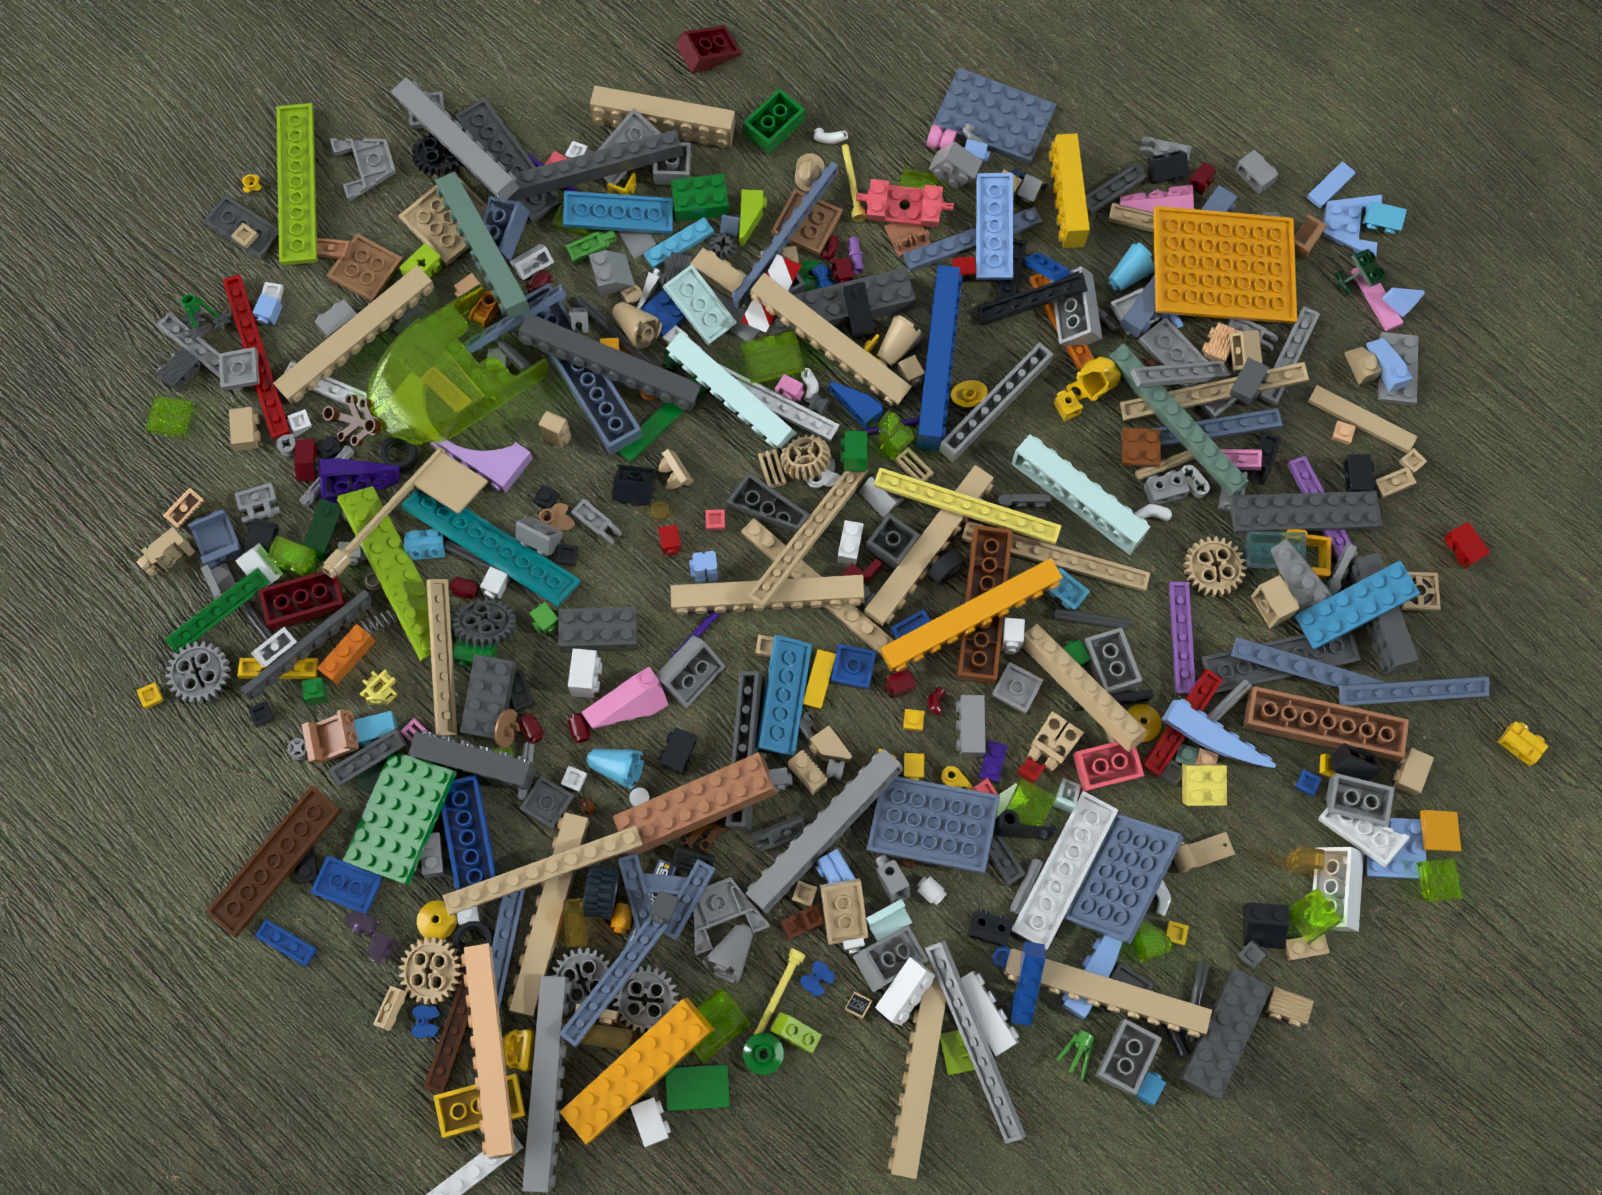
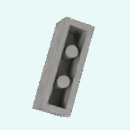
[956,695,986,757]

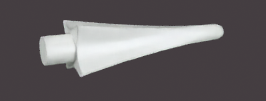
[636,268,661,309]

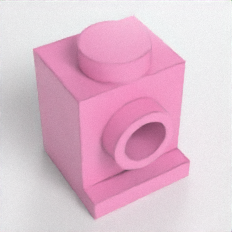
[775,374,805,402]

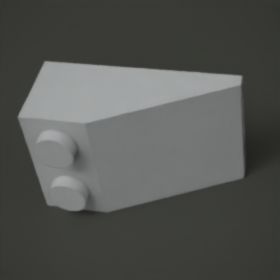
[853,925,928,992]

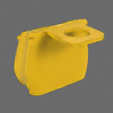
[1066,357,1121,401]
[502,1030,536,1071]

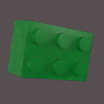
[743,88,805,155]
[671,174,729,222]

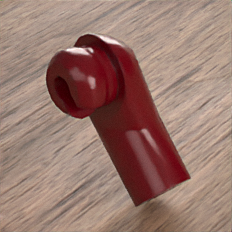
[822,235,838,261]
[927,686,946,715]

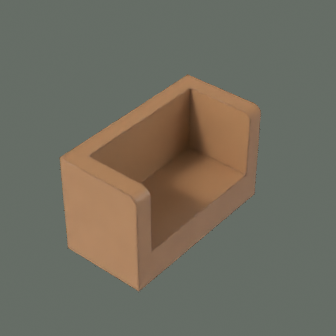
[1294,214,1327,260]

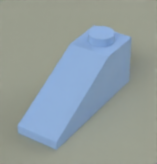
[1366,338,1412,393]

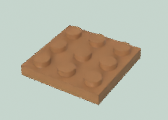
[771,188,843,256]
[326,233,404,302]

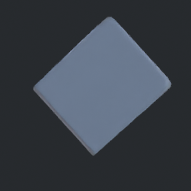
[720,215,740,238]

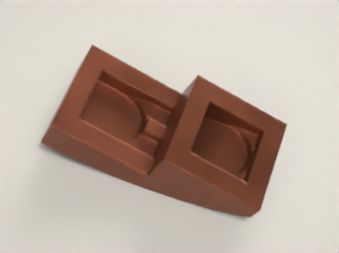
[779,904,825,941]

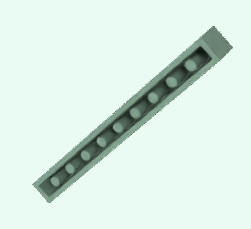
[435,172,530,320]
[1109,344,1249,496]

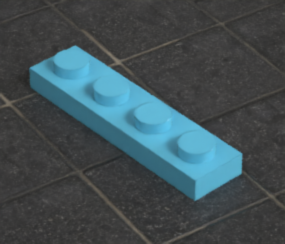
[644,217,714,270]

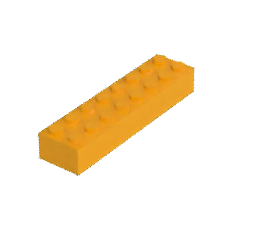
[560,998,715,1145]

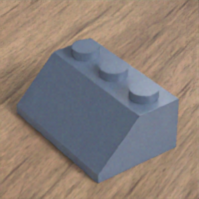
[481,196,530,261]

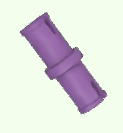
[847,237,864,274]

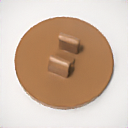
[495,709,520,748]

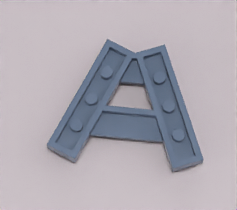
[618,853,716,941]

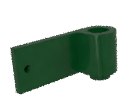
[301,499,342,560]

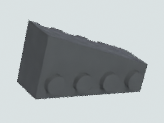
[726,472,810,533]

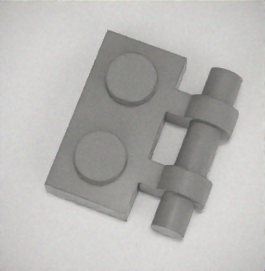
[234,482,281,524]

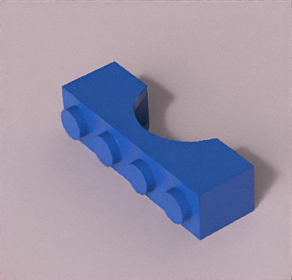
[1010,941,1045,1026]

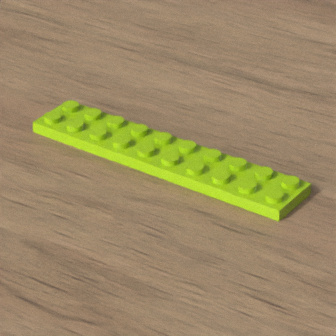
[276,103,318,266]
[337,486,455,662]

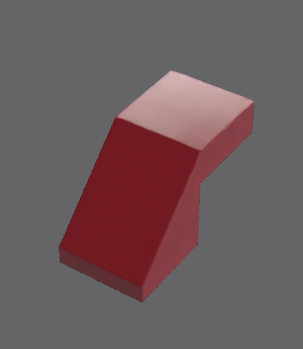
[294,438,317,481]
[840,559,882,583]

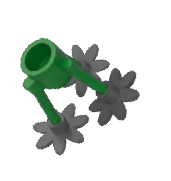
[181,294,232,340]

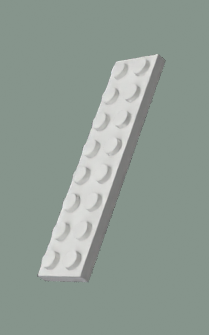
[1011,791,1118,950]

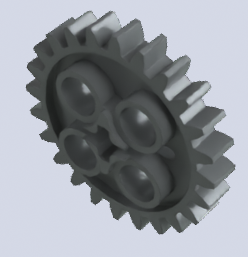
[452,598,516,649]

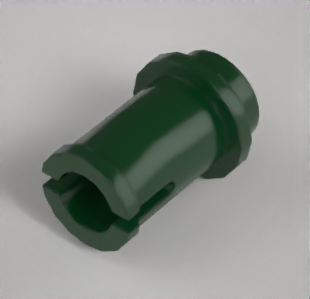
[662,349,677,373]

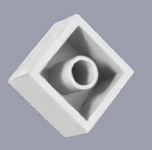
[568,649,602,699]

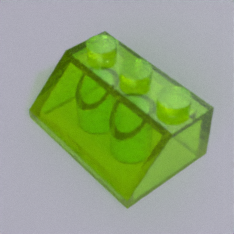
[740,330,805,384]
[693,987,751,1064]

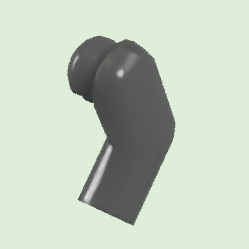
[799,712,816,742]

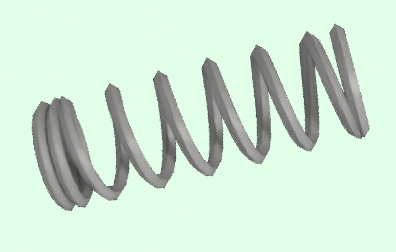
[362,609,397,633]

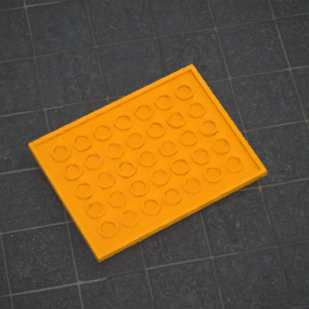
[1153,206,1297,324]

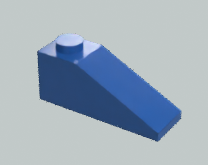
[829,381,883,429]

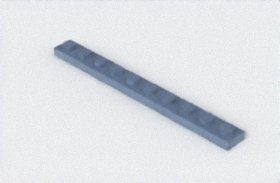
[732,161,838,309]

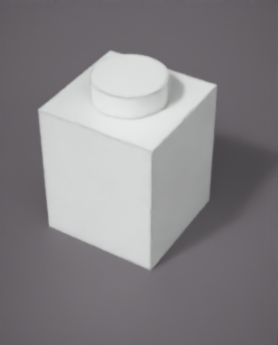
[480,567,510,600]

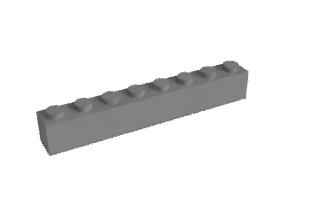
[939,342,1053,462]

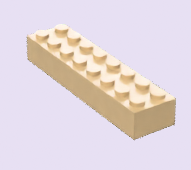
[590,86,735,148]

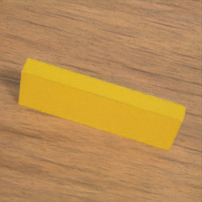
[803,649,836,710]

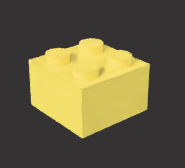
[1182,764,1227,806]

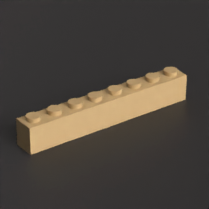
[1021,624,1146,752]

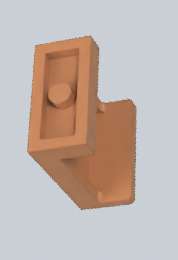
[302,709,359,764]

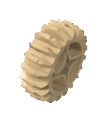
[780,434,831,481]

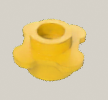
[242,174,261,193]

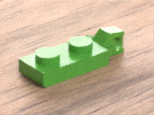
[565,230,617,264]

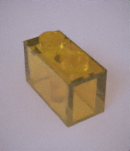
[1287,846,1325,876]
[563,898,588,948]

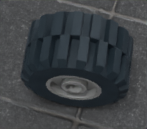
[583,865,619,919]

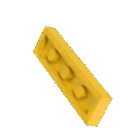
[237,658,320,679]

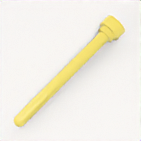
[842,144,867,222]
[754,948,806,1035]

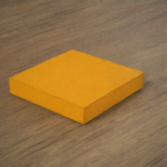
[1420,810,1461,852]

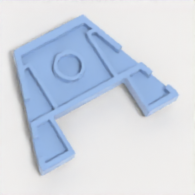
[1322,195,1382,256]

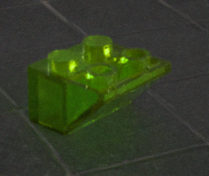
[878,410,915,461]
[267,536,317,576]

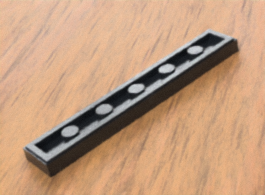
[977,272,1088,325]

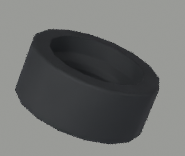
[380,434,418,472]
[928,550,965,585]
[454,921,493,956]

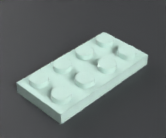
[663,264,737,345]

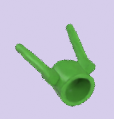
[1056,1030,1095,1080]

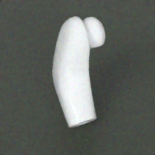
[813,128,848,144]
[801,368,819,403]
[1135,504,1172,521]
[1155,880,1171,917]

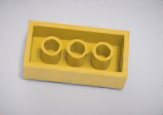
[433,1074,527,1139]

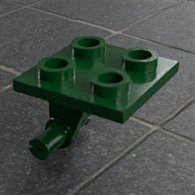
[1334,249,1387,296]

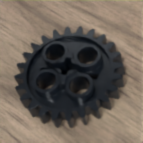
[412,131,465,177]

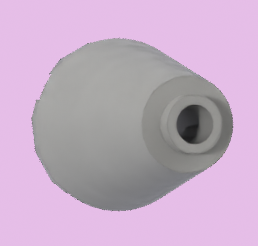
[703,924,753,983]

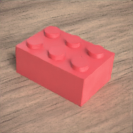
[1072,742,1144,792]

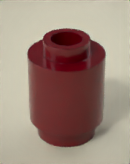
[526,270,552,294]
[449,576,479,600]
[518,713,544,744]
[567,713,591,743]

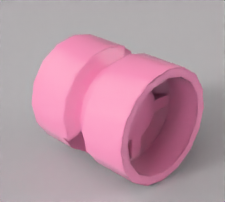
[926,124,957,150]

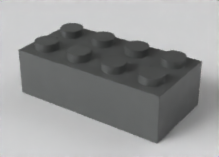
[558,607,638,652]
[460,654,517,739]

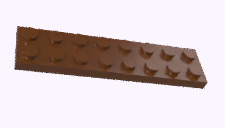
[206,785,343,938]

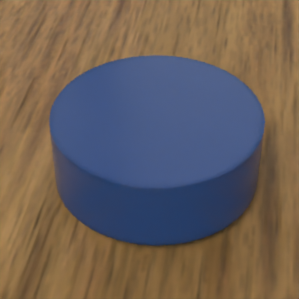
[992,947,1010,968]

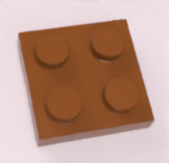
[1122,428,1161,467]

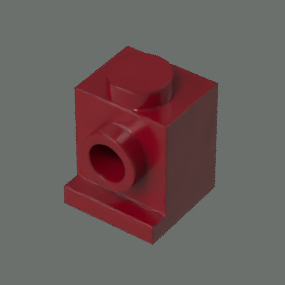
[1188,162,1216,195]
[831,257,853,284]

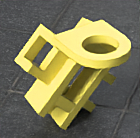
[360,670,397,705]

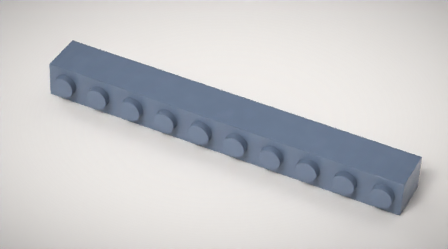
[1120,185,1237,338]

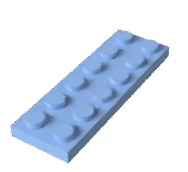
[976,173,1013,280]

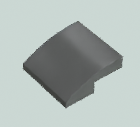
[498,341,539,378]

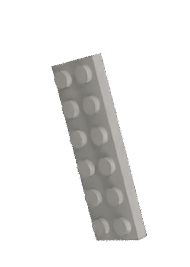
[1138,317,1238,419]

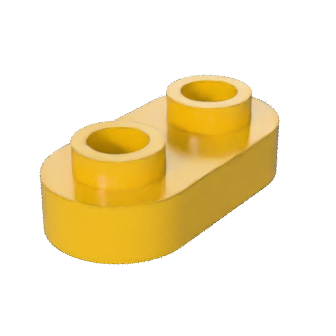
[941,766,973,790]

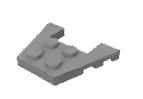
[330,138,396,202]
[693,877,770,956]

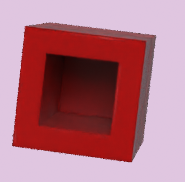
[658,524,682,556]

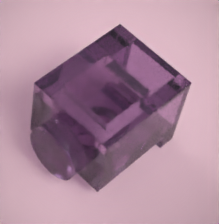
[344,910,379,939]
[366,932,397,965]

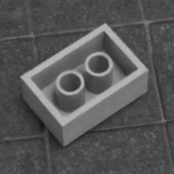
[1083,627,1142,695]
[1095,1019,1162,1096]

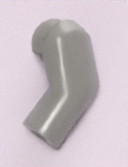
[962,123,984,143]

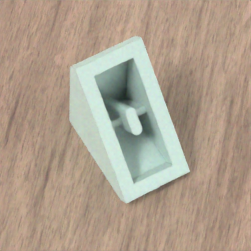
[1052,778,1081,813]

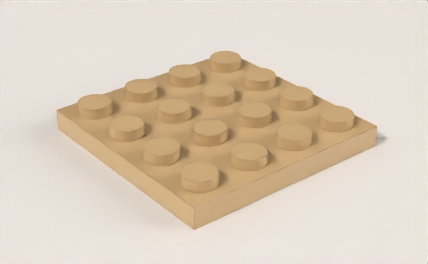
[398,177,487,266]

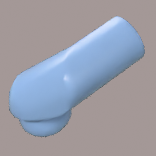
[1159,313,1183,328]

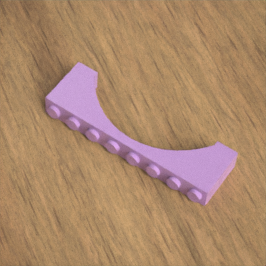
[384,372,533,493]

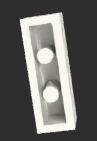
[875,957,936,1025]

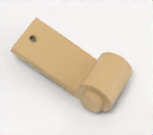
[1173,832,1235,873]

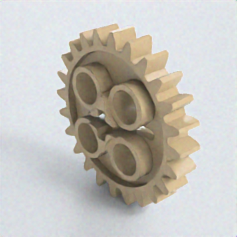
[1183,536,1247,597]
[399,937,464,1004]

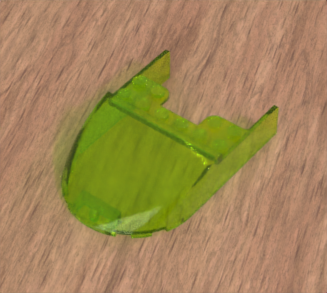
[367,284,548,445]

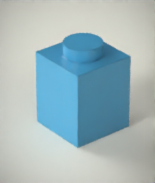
[1134,1071,1166,1106]

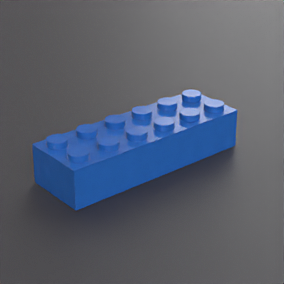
[441,775,498,891]

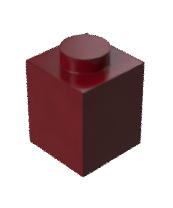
[885,668,916,699]

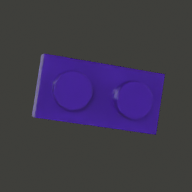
[979,740,1008,784]

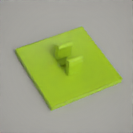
[940,1030,975,1075]

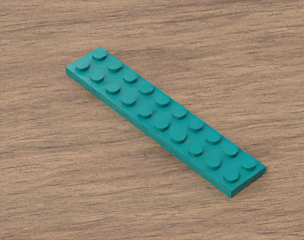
[401,489,581,607]

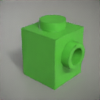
[529,602,559,636]

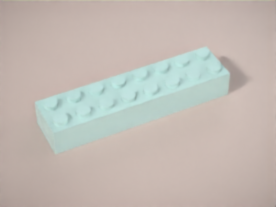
[666,331,797,449]
[1011,434,1150,555]

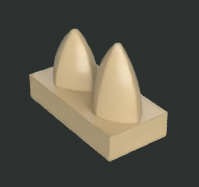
[658,449,694,489]

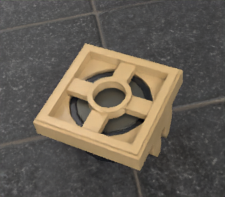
[1400,572,1441,611]

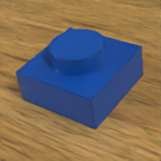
[1294,770,1322,797]

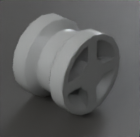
[277,435,296,458]
[287,738,308,761]
[826,758,845,781]

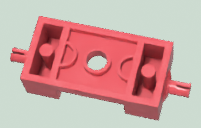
[856,179,954,228]

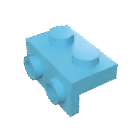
[404,528,445,560]
[1046,567,1090,610]

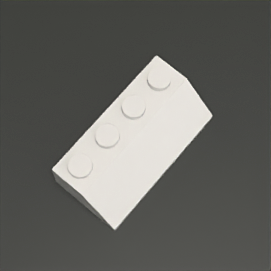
[1310,847,1364,932]

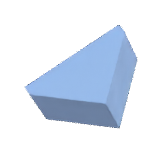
[1382,288,1425,317]

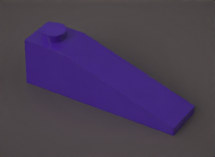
[319,458,400,502]

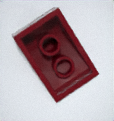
[676,25,741,73]

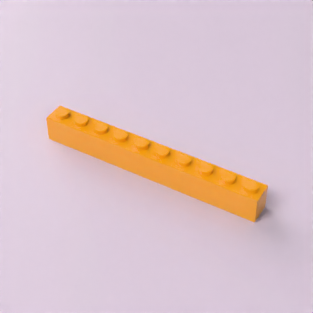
[880,558,1063,672]

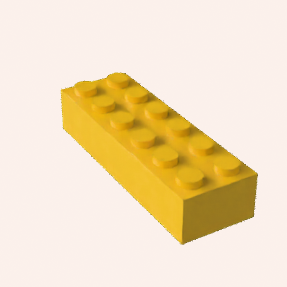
[1049,133,1090,248]

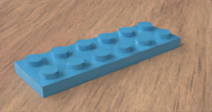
[563,191,673,234]
[1295,560,1420,650]
[756,635,812,757]

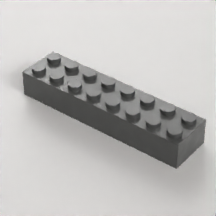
[769,267,916,343]

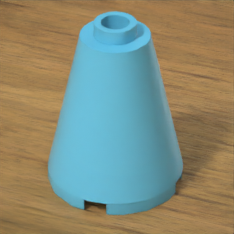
[1108,242,1155,291]
[586,748,644,789]

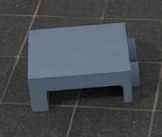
[188,510,243,568]

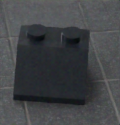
[612,465,657,506]
[1243,902,1289,949]

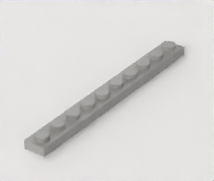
[925,940,1026,1144]

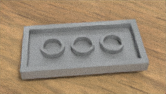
[597,108,661,185]
[1378,332,1418,406]

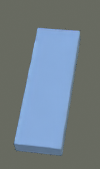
[1307,161,1356,209]

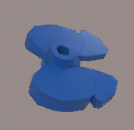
[812,264,837,288]
[800,961,834,996]
[411,1005,440,1038]

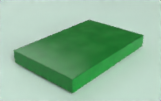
[666,1064,730,1111]

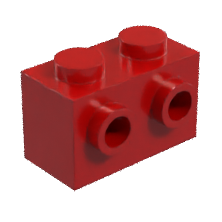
[1444,521,1490,569]

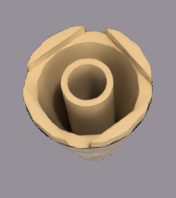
[613,302,662,349]
[876,315,925,367]

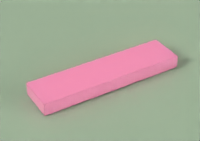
[1351,267,1404,332]

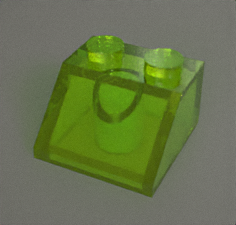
[1133,920,1172,963]

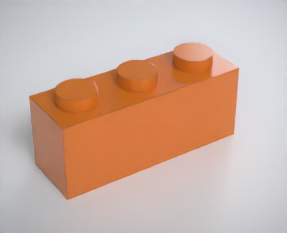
[317,624,375,686]

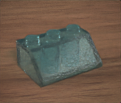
[1245,531,1306,569]

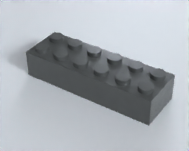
[1346,552,1419,676]
[408,730,537,791]
[1178,968,1272,1100]

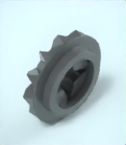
[708,232,737,260]

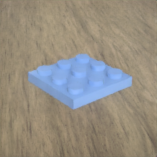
[1364,818,1427,880]

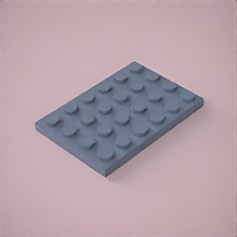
[933,67,1057,165]
[866,776,1000,874]
[1063,814,1184,945]

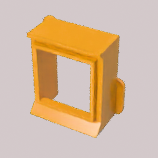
[1279,529,1331,579]

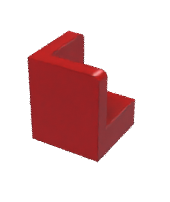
[951,256,976,276]
[1016,757,1046,785]

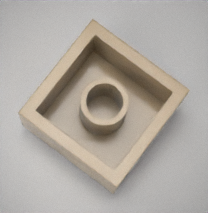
[1251,575,1299,629]

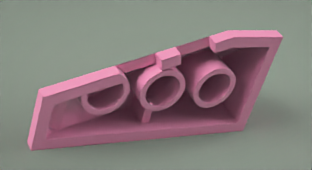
[1120,185,1194,212]
[582,667,668,729]

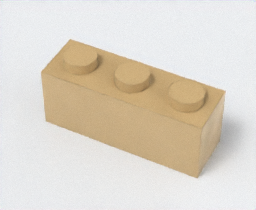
[690,248,746,299]

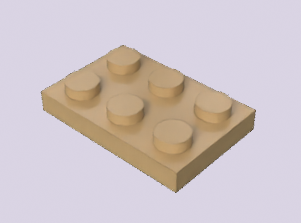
[820,879,868,945]

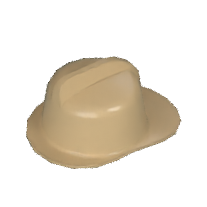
[795,153,824,192]

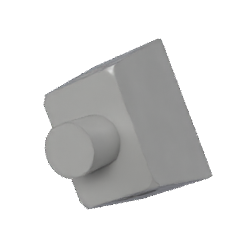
[875,855,910,904]

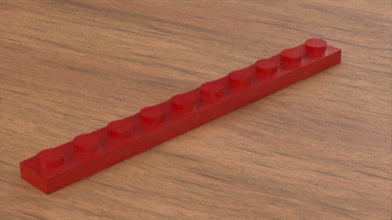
[222,274,291,440]

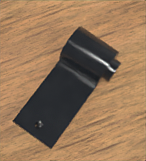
[843,282,877,340]
[239,518,279,575]
[994,809,1057,840]

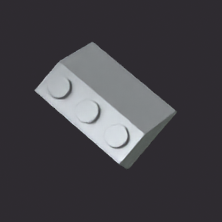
[656,636,726,708]
[1326,773,1395,826]

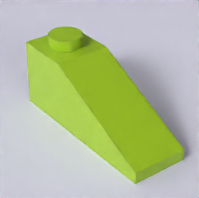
[739,189,767,247]

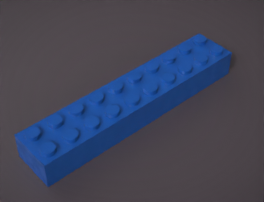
[916,265,963,451]

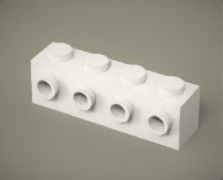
[961,971,1019,1056]

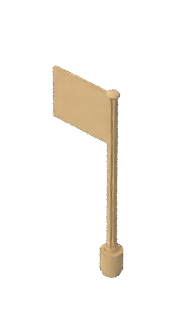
[322,447,488,578]

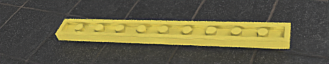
[873,468,1062,545]

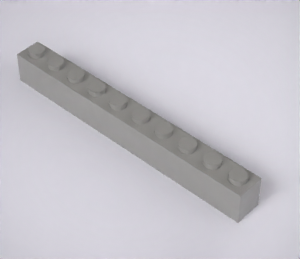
[391,77,519,203]
[746,749,904,914]
[522,976,572,1193]

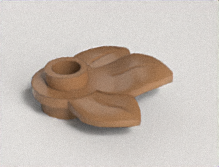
[538,503,575,531]

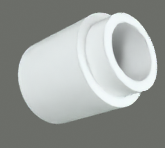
[917,876,947,906]

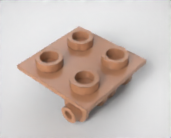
[884,223,931,257]

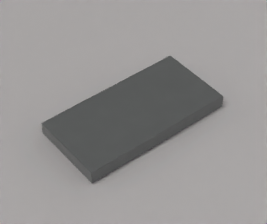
[203,195,279,260]

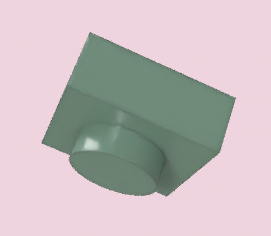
[1174,744,1199,765]

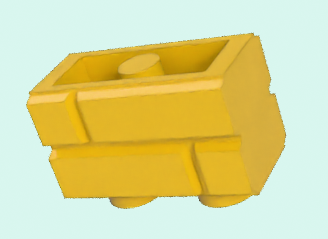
[1497,721,1548,767]

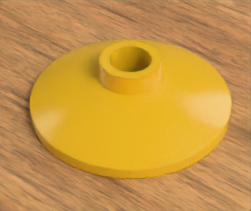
[951,380,988,407]
[1127,704,1162,742]
[417,900,457,940]

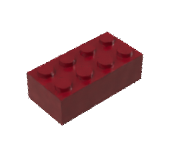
[258,571,346,632]

